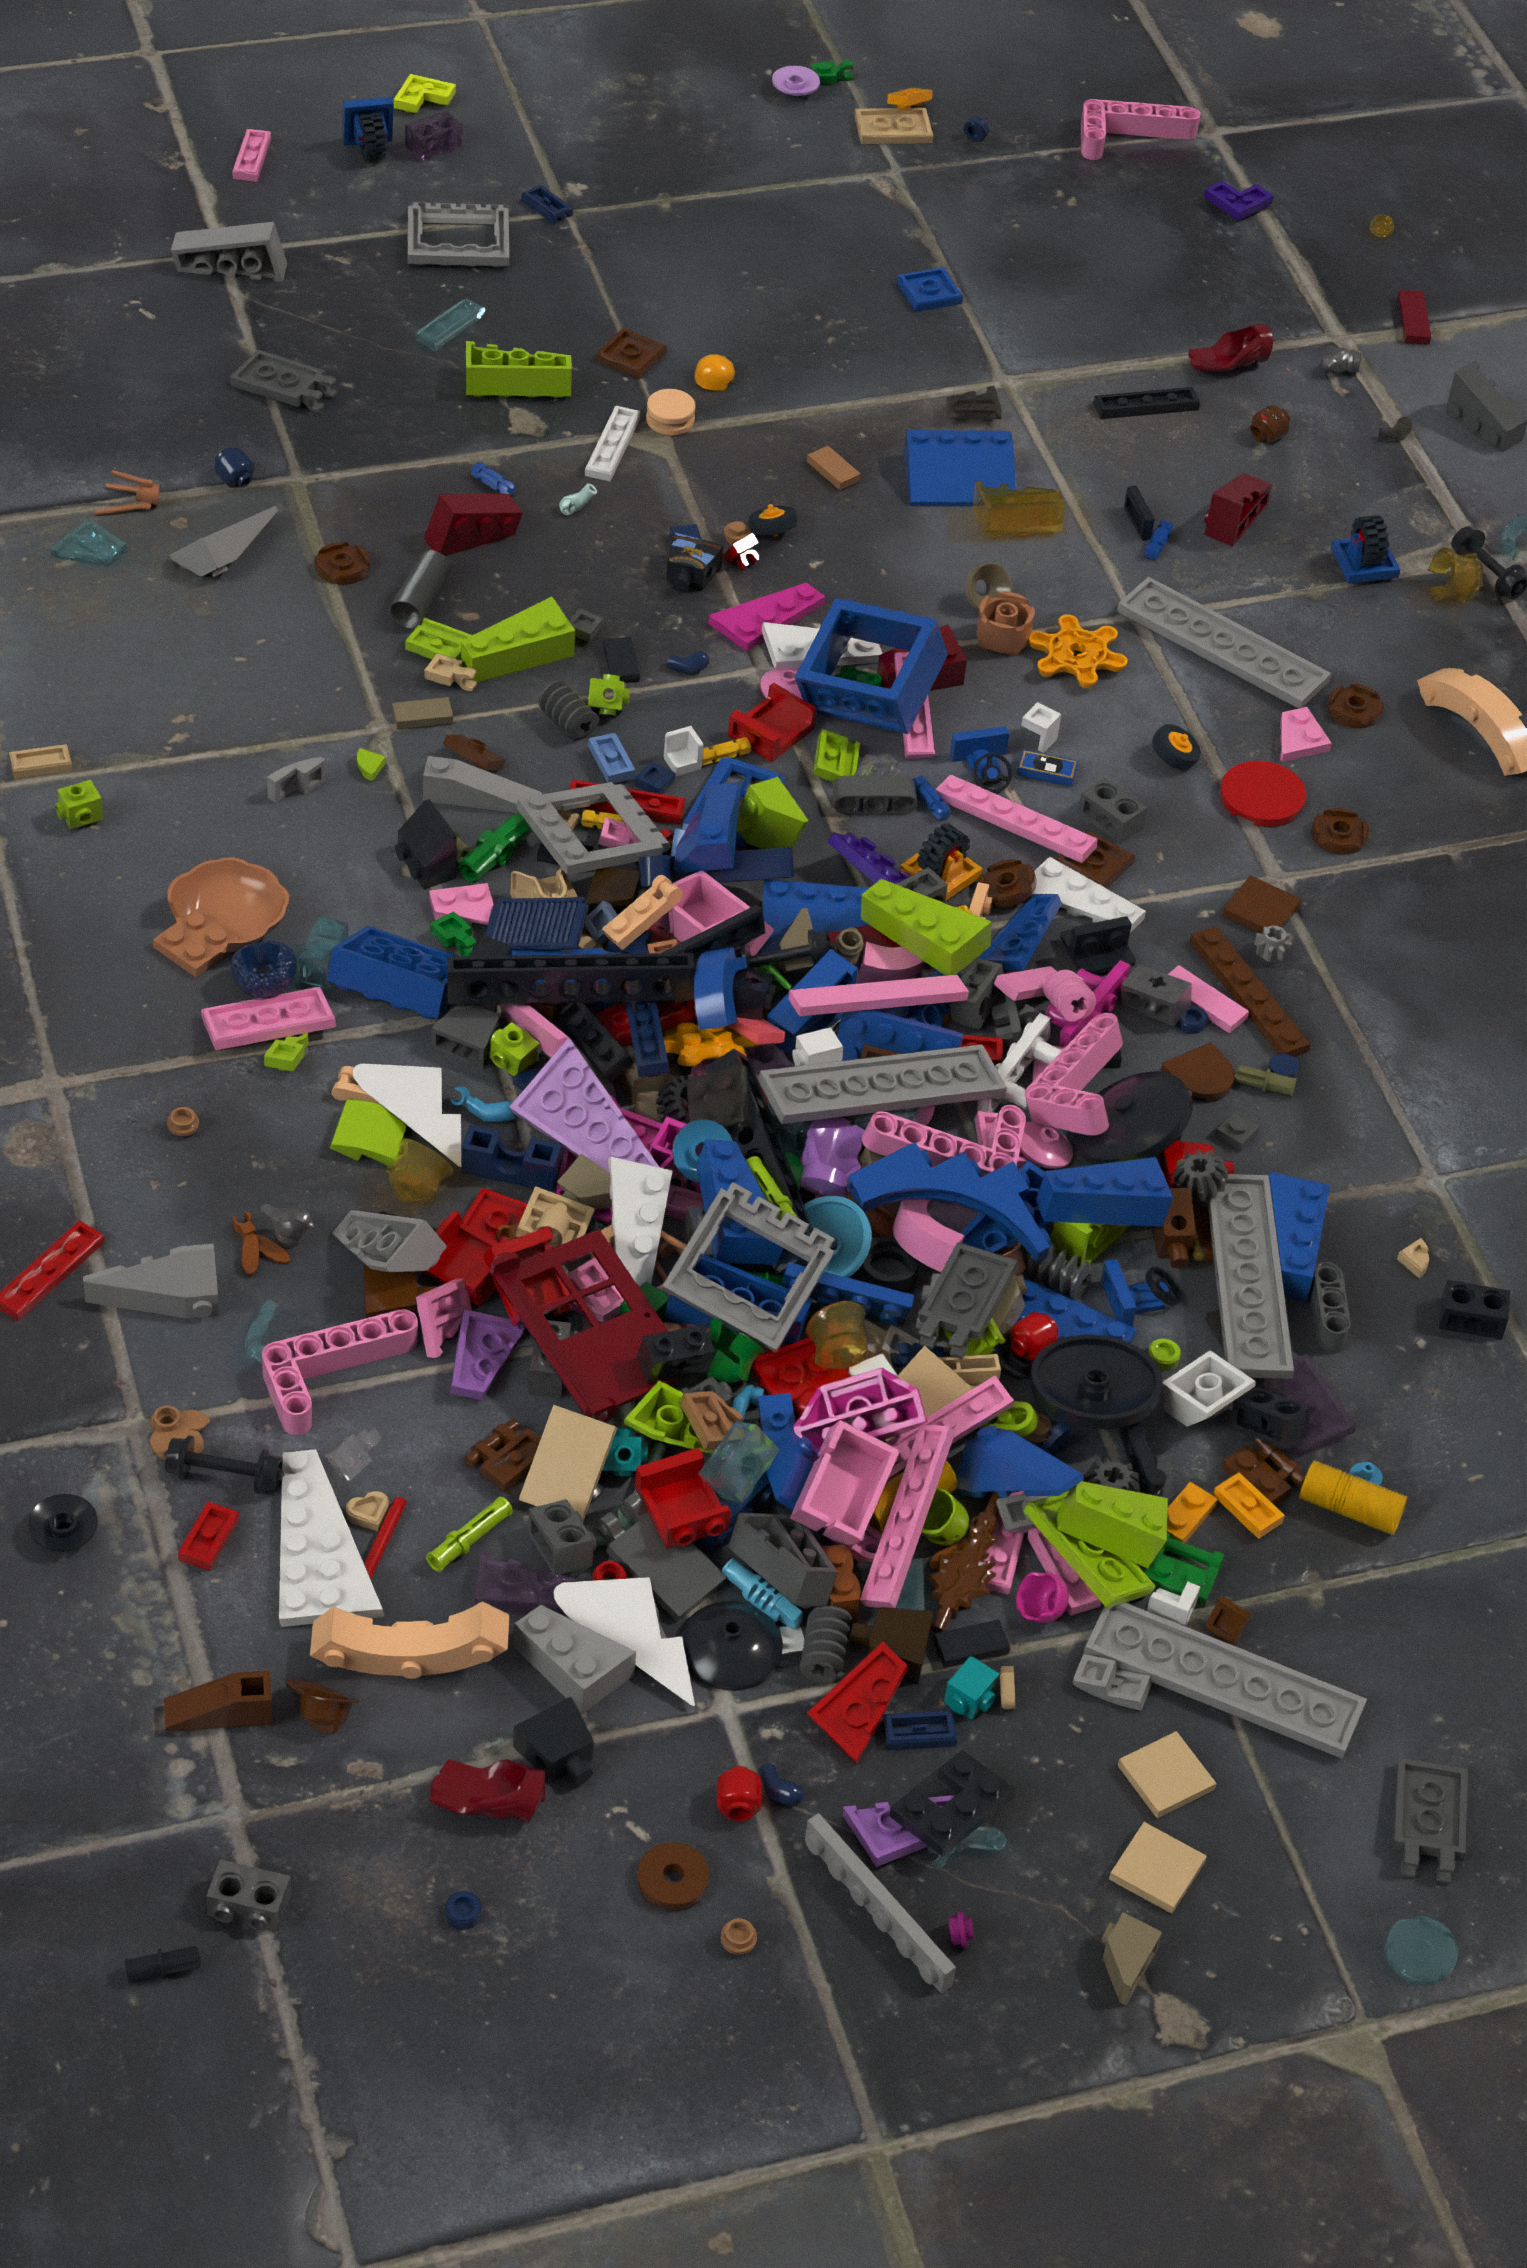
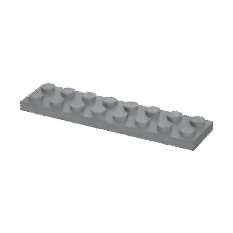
[1117,576,1331,709]
[758,1045,1007,1124]
[1207,1174,1294,1379]
[1084,1603,1367,1759]

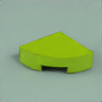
[357,748,386,782]

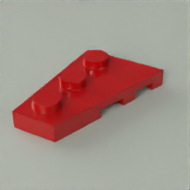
[807,1642,908,1764]

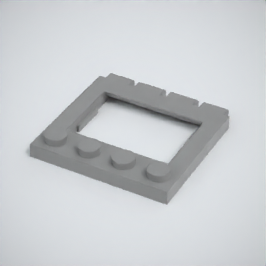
[408,202,510,267]
[517,782,671,875]
[662,1182,835,1353]

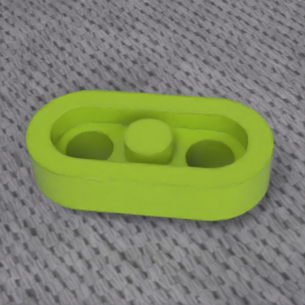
[978,1401,1039,1437]

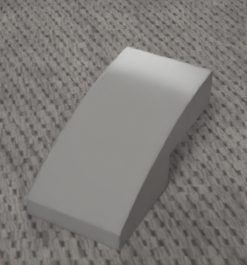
[267,757,326,803]
[844,1316,919,1364]
[996,1494,1049,1533]
[1073,1654,1152,1711]

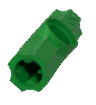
[458,813,532,883]

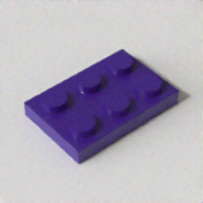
[827,832,912,884]

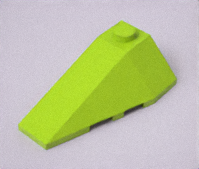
[624,1381,773,1465]

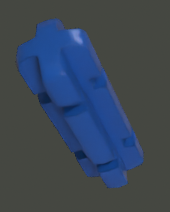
[471,462,516,496]
[1144,519,1173,560]
[913,775,951,821]

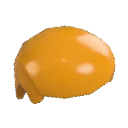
[694,354,735,391]

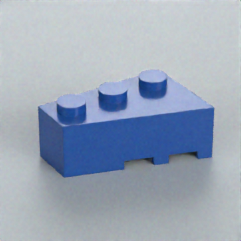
[765,949,858,1056]

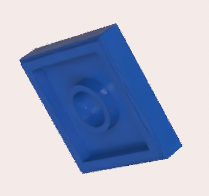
[897,267,963,312]

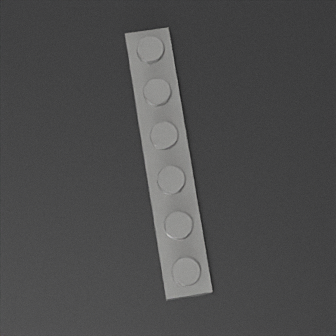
[805,1813,956,1993]

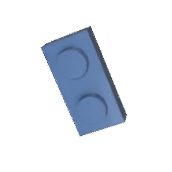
[588,733,635,783]

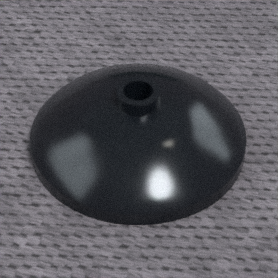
[680,1601,783,1691]

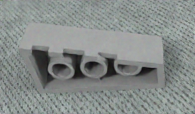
[171,222,287,282]

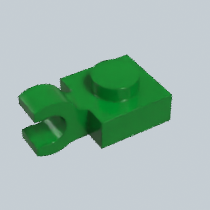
[811,60,853,85]
[430,911,477,956]

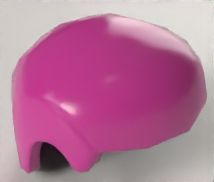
[1016,1571,1069,1624]

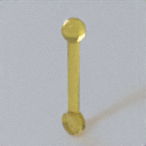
[1193,1210,1206,1262]

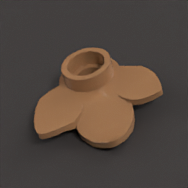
[150,1405,211,1460]

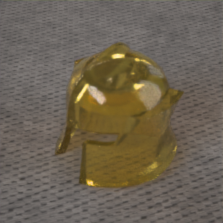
[1428,547,1483,603]
[385,1139,454,1203]
[806,1301,868,1369]

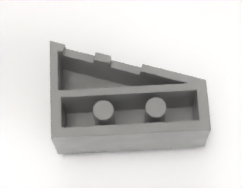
[513,1605,636,1714]

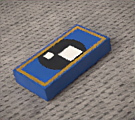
[1017,749,1078,786]

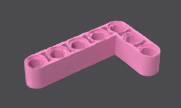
[1081,99,1201,160]
[1025,1013,1123,1135]
[862,1105,1026,1178]
[262,1309,418,1435]

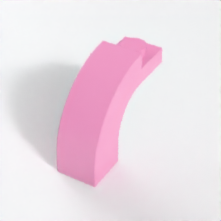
[856,942,926,984]
[893,1200,965,1272]

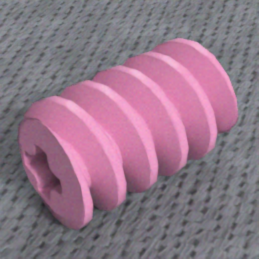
[1043,969,1096,1022]

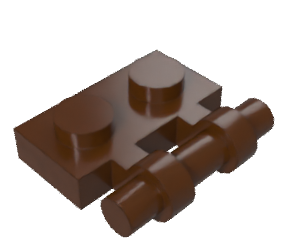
[464,1419,541,1492]
[1221,1439,1306,1506]

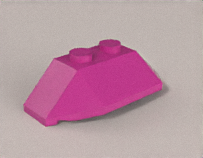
[793,1367,928,1450]

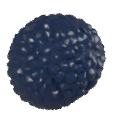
[231,940,297,999]

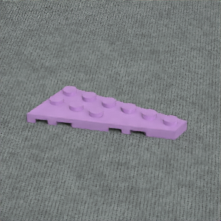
[509,1038,660,1173]

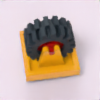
[900,823,983,902]

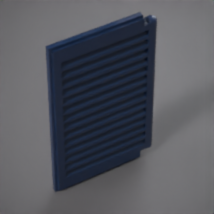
[485,897,588,950]

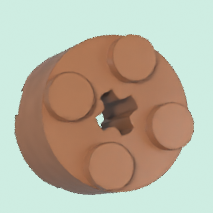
[976,592,1035,656]

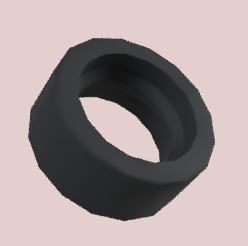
[858,1236,920,1293]

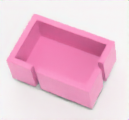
[656,870,756,948]
[790,1420,900,1548]

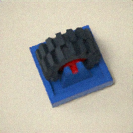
[342,97,394,160]
[1331,515,1401,583]

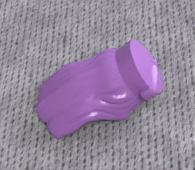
[799,1117,865,1198]

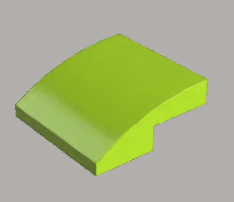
[329,1099,407,1167]

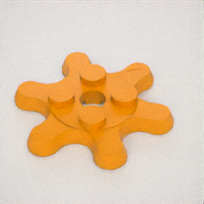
[1028,615,1128,689]
[663,1022,757,1066]

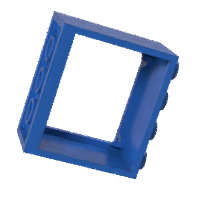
[795,598,948,734]

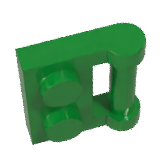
[1144,1533,1225,1607]

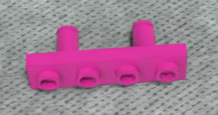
[1044,960,1130,1047]

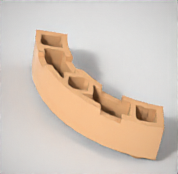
[1417,668,1527,776]
[310,1601,509,1679]

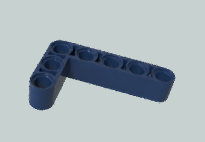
[639,847,795,888]

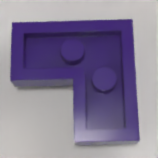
[1204,181,1274,221]

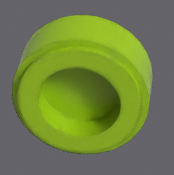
[1148,1338,1181,1371]

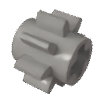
[1254,926,1292,962]

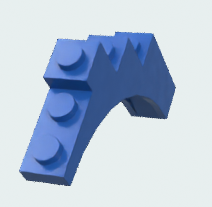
[847,1142,1051,1263]

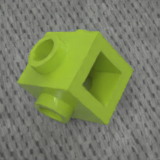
[588,674,630,716]
[55,780,103,829]
[489,1022,540,1076]

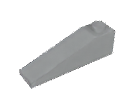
[169,506,278,577]
[332,1210,447,1272]
[83,1244,219,1318]

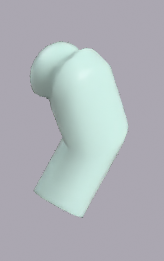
[559,483,597,516]

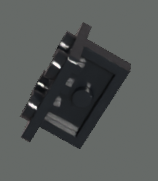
[1060,916,1136,974]

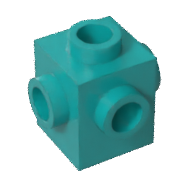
[602,1427,648,1476]

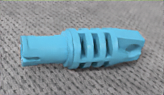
[722,1558,803,1630]

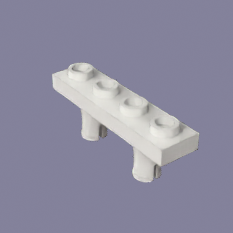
[976,1013,1063,1113]

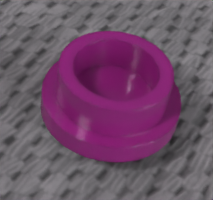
[949,1911,975,1948]

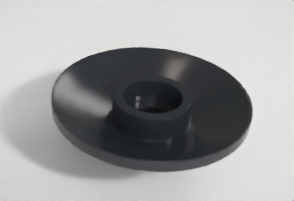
[992,1339,1034,1380]
[28,1494,98,1552]

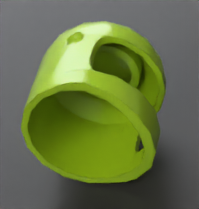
[921,1488,969,1546]

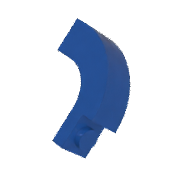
[694,947,747,1030]

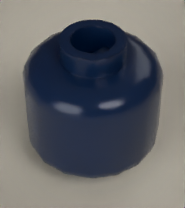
[214,447,255,488]

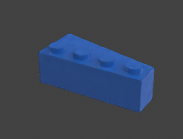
[664,1255,813,1344]

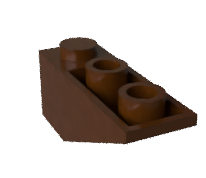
[164,1670,272,1731]

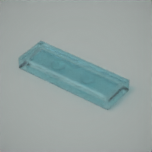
[415,298,485,350]

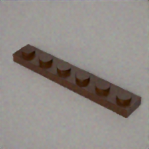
[1190,926,1311,1057]

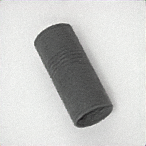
[390,550,451,628]

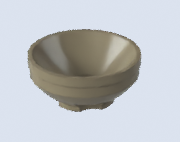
[965,562,1012,610]

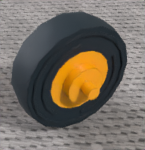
[748,504,797,537]
[1152,724,1201,770]

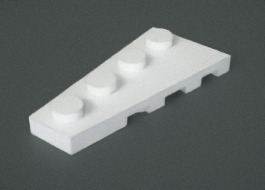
[761,622,882,670]

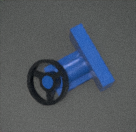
[949,726,1012,793]
[1101,1259,1183,1327]

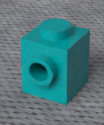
[944,1656,999,1721]

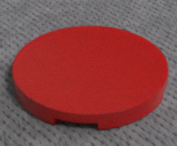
[1220,761,1306,827]

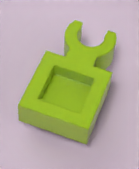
[264,1033,309,1071]

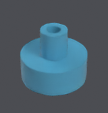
[1349,1462,1383,1486]

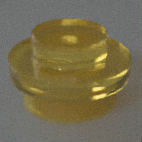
[1370,215,1395,237]

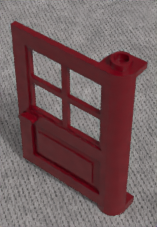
[490,1229,687,1423]

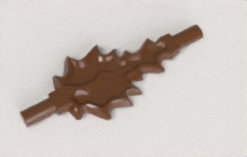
[927,1493,1004,1633]

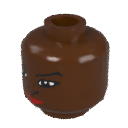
[1250,405,1290,444]

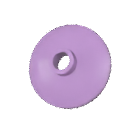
[772,66,820,96]

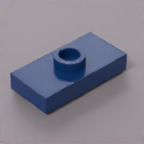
[757,1393,795,1445]

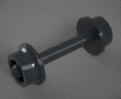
[1451,526,1527,599]
[734,929,835,971]
[163,1435,285,1494]

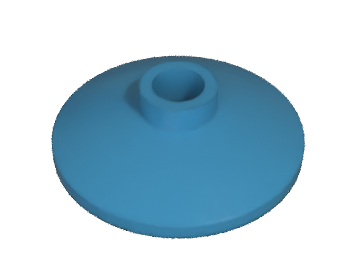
[672,1119,732,1183]

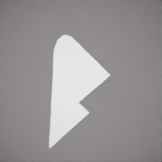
[353,1064,462,1167]
[553,1577,695,1706]

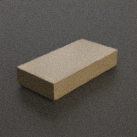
[9,744,72,779]

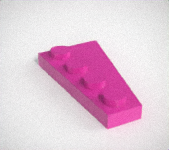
[708,583,825,652]

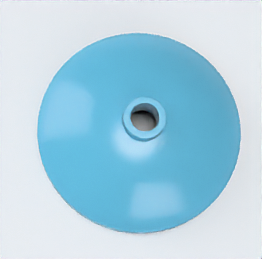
[804,1196,872,1278]

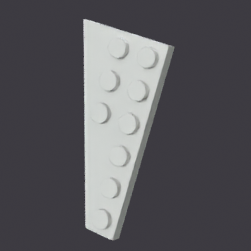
[279,1449,385,1627]

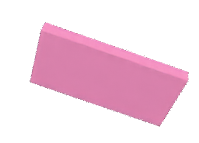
[201,987,336,1051]

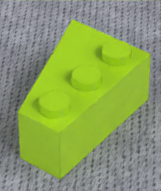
[1057,1481,1168,1568]

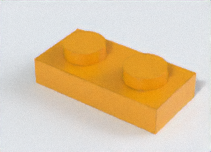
[887,88,932,109]
[1213,1472,1285,1539]
[1167,1482,1218,1543]

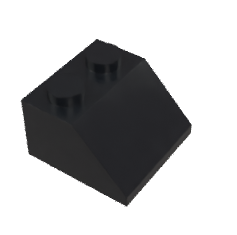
[395,799,457,890]

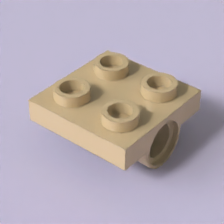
[515,1186,595,1248]

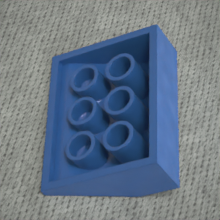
[903,429,1016,507]
[758,879,869,967]
[326,926,457,1019]

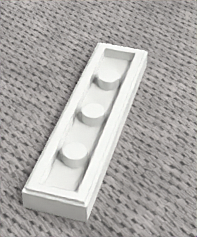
[585,406,641,482]

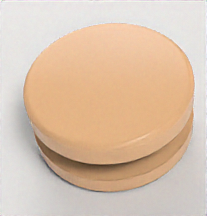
[646,389,696,436]

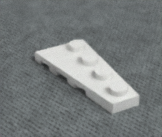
[1030,857,1146,933]
[608,1157,672,1287]

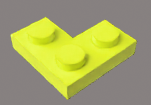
[393,74,456,113]

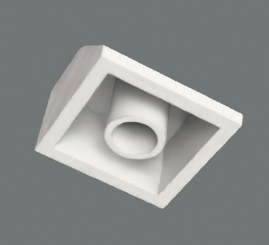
[1162,1351,1256,1427]

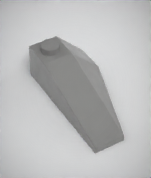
[423,756,542,813]

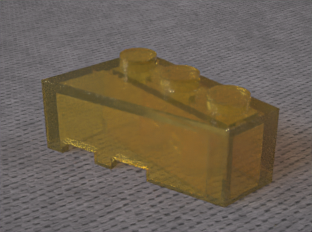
[973,481,1065,537]

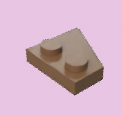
[680,1391,766,1451]

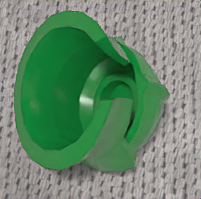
[706,1319,766,1386]

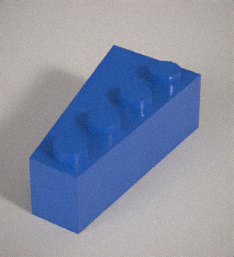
[696,1139,783,1265]
[1036,1157,1173,1227]
[1268,1172,1330,1302]

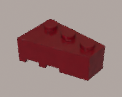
[1204,473,1272,547]
[424,493,523,556]
[877,624,967,691]

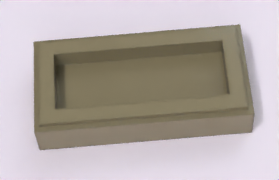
[392,697,453,729]

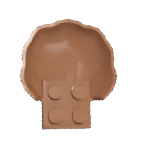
[153,857,290,978]

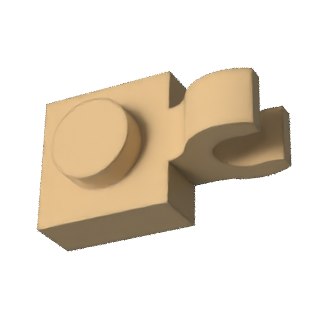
[424,654,477,691]

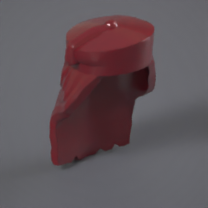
[1188,324,1273,372]
[429,1759,546,1824]

